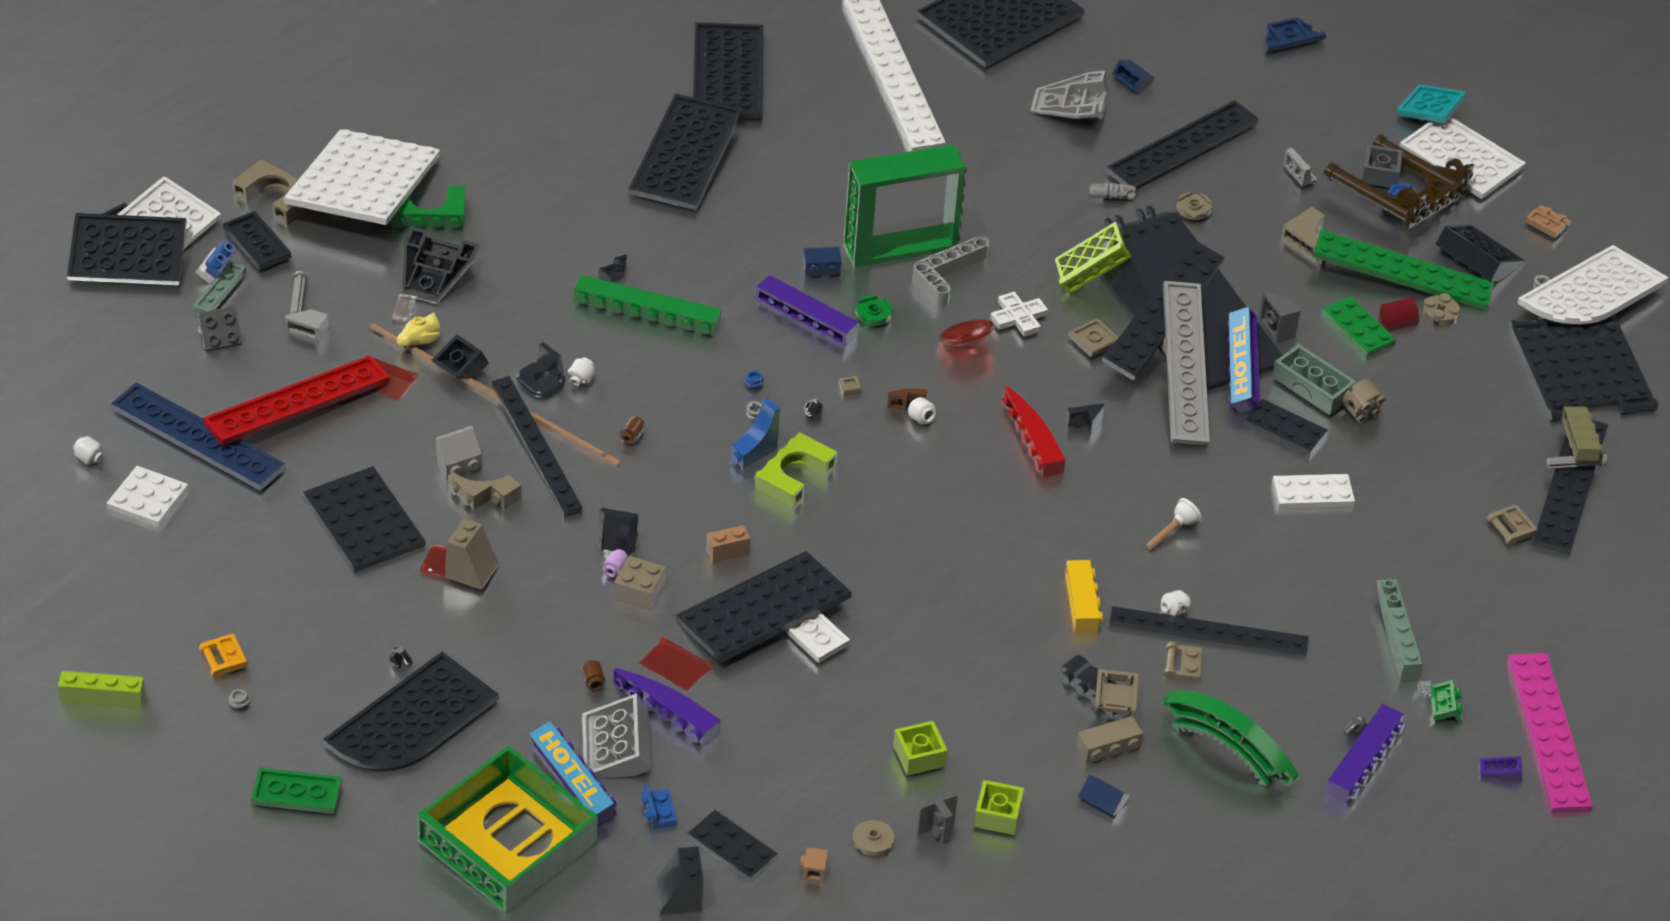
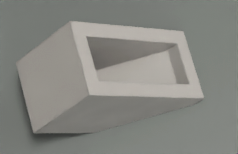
[284,309,329,342]

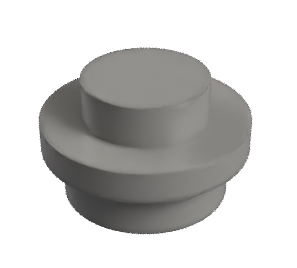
[229,689,249,709]

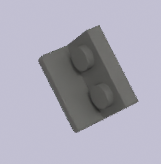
[198,306,242,350]
[916,793,958,845]

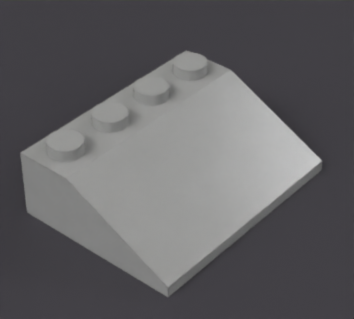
[582,693,651,778]

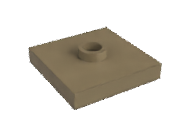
[1068,318,1118,358]

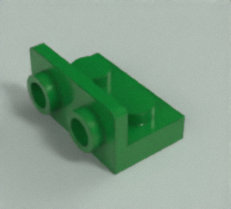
[1430,680,1464,722]

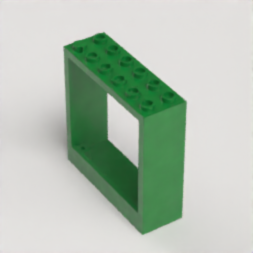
[843,144,967,267]

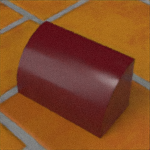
[1377,297,1419,332]

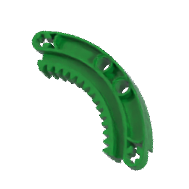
[1161,690,1299,786]

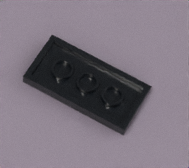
[223,211,292,271]
[1244,399,1328,457]
[687,810,778,883]

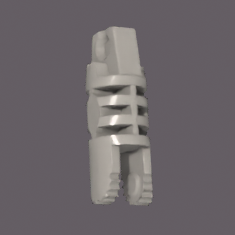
[1089,183,1136,200]

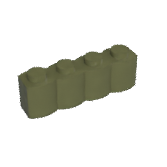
[1562,406,1603,461]

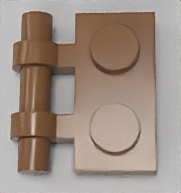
[1525,205,1571,238]

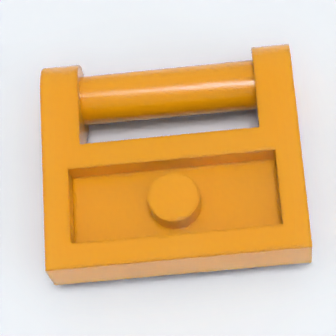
[199,633,247,679]

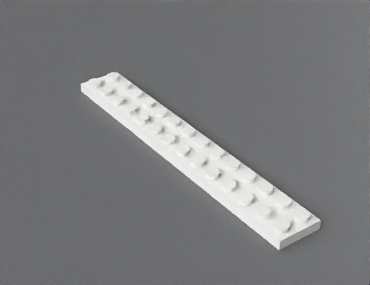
[843,0,946,151]

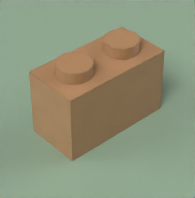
[706,525,750,563]

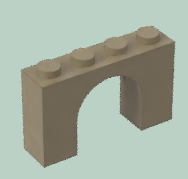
[232,159,308,225]

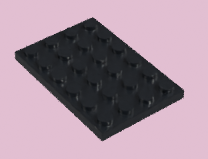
[67,213,187,285]
[303,466,425,573]

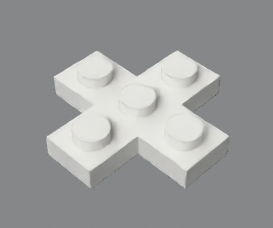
[990,292,1048,336]

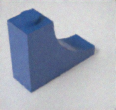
[730,397,780,469]

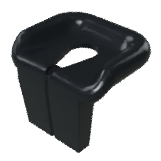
[516,342,566,398]

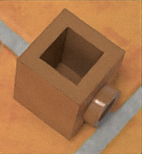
[800,847,828,883]

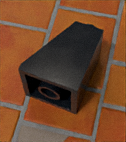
[655,846,703,915]

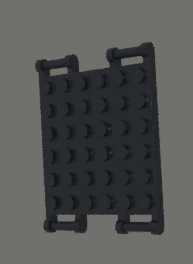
[1508,313,1658,420]

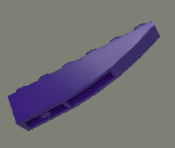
[613,668,721,747]

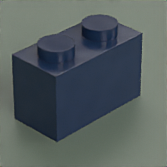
[802,247,842,277]

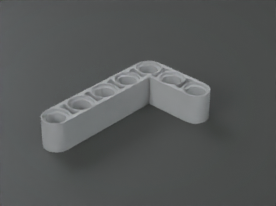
[913,236,989,307]

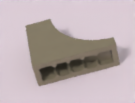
[1281,207,1326,266]

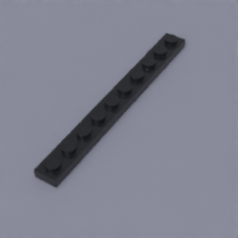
[492,376,582,517]
[1109,606,1309,656]

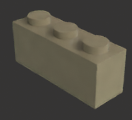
[1076,716,1143,763]

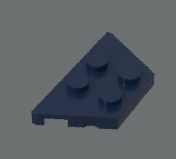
[1266,17,1326,53]

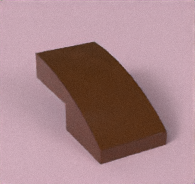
[887,389,928,411]

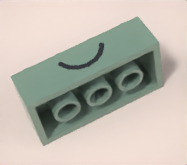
[1272,344,1356,415]

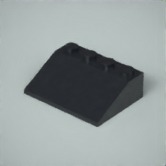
[1435,224,1526,282]

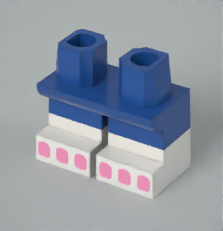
[195,241,235,284]

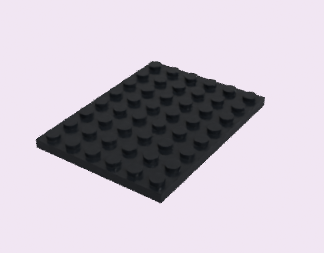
[916,0,1085,68]

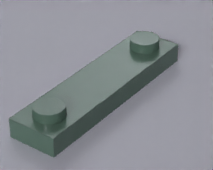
[192,261,247,313]

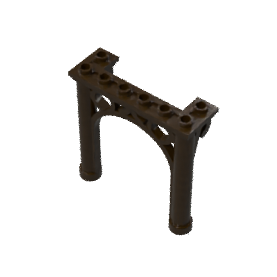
[1323,134,1474,229]

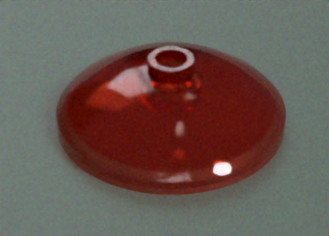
[939,319,994,349]

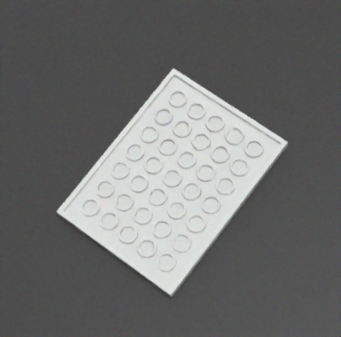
[284,129,440,225]

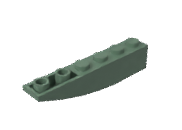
[1377,579,1423,682]

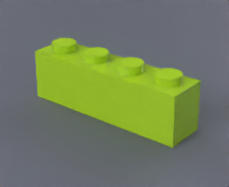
[58,671,145,709]

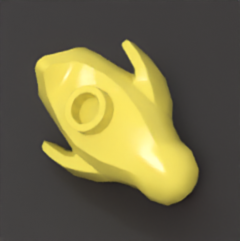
[396,313,440,352]

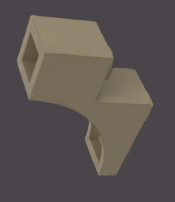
[447,472,522,510]

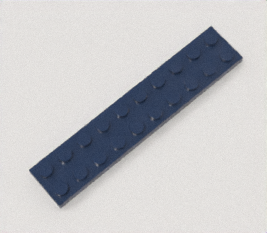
[111,382,285,491]

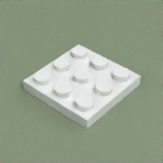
[107,466,188,527]

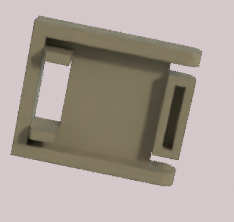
[1094,669,1138,715]

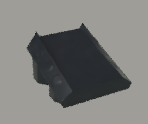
[597,508,639,556]

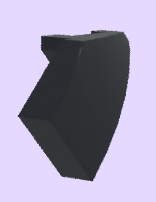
[598,254,627,282]

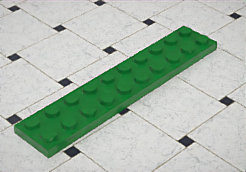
[1312,229,1494,311]

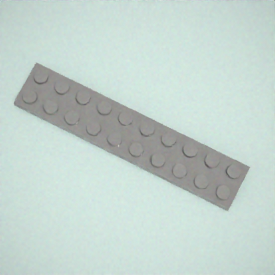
[1163,281,1210,446]

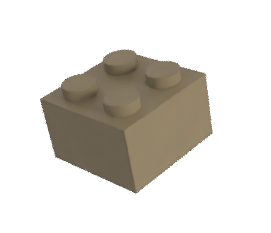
[614,556,666,610]

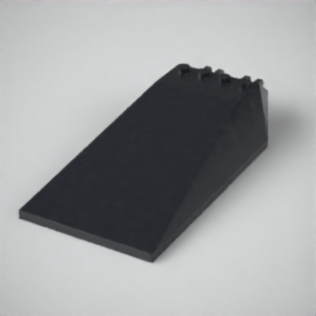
[1101,205,1283,391]

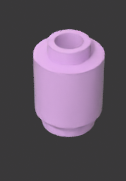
[602,549,628,578]

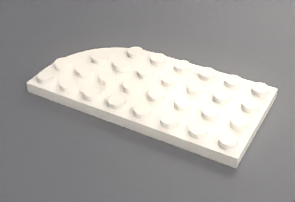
[1518,245,1669,324]

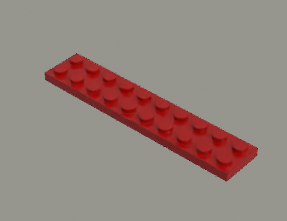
[203,355,390,446]

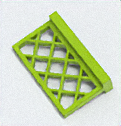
[1055,222,1131,294]

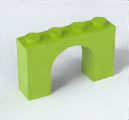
[754,432,837,509]

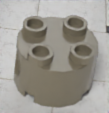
[1342,379,1387,423]

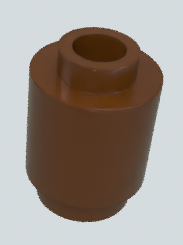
[620,416,645,444]
[581,660,605,691]

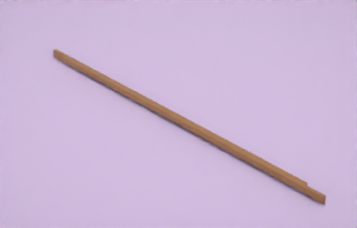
[370,323,620,467]

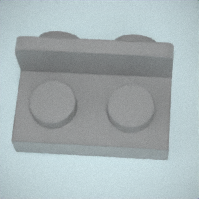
[1283,148,1317,187]

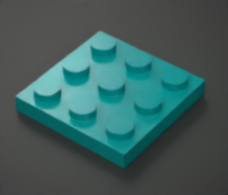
[1397,85,1467,123]

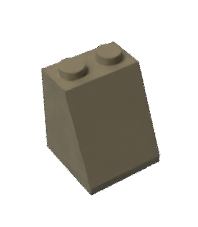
[445,519,498,590]

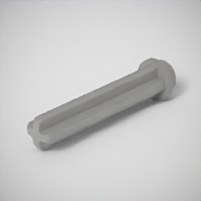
[290,271,308,314]
[1546,453,1607,469]

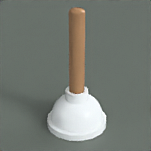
[1146,498,1202,550]

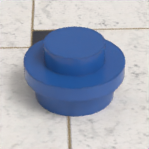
[745,371,764,388]

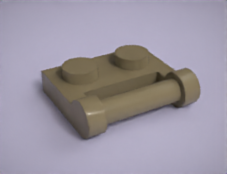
[1487,504,1538,546]
[1164,642,1202,682]

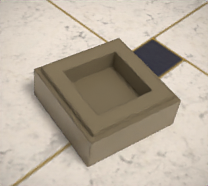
[839,376,862,396]

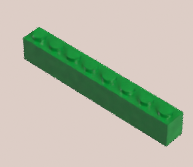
[573,275,721,337]

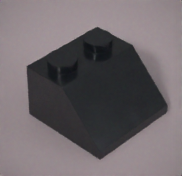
[431,334,489,380]

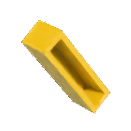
[1065,560,1103,632]

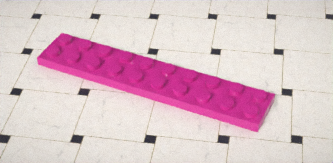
[1507,653,1593,813]

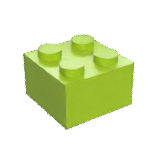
[893,721,948,776]
[974,780,1024,835]

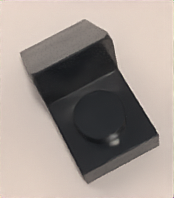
[1066,403,1104,434]

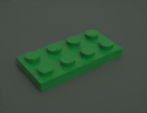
[1321,296,1396,357]
[251,768,342,814]

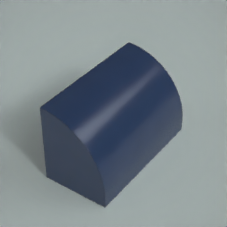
[1112,60,1155,92]
[1078,775,1130,816]

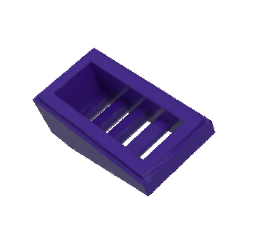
[1480,756,1523,781]

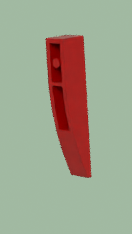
[1002,386,1066,478]

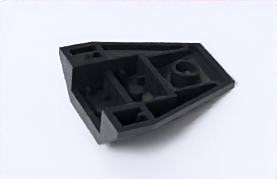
[402,226,480,304]

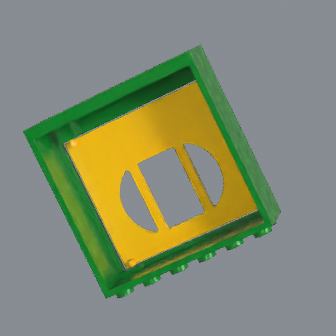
[417,745,598,914]

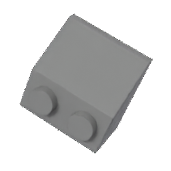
[436,426,482,479]

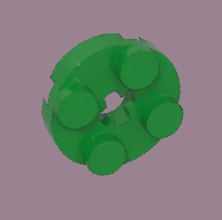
[855,295,893,328]

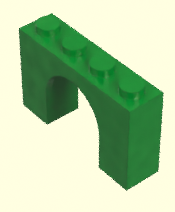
[391,186,466,228]

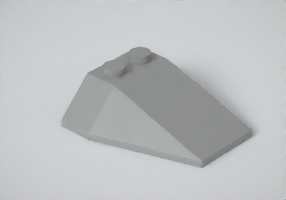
[1031,71,1108,121]

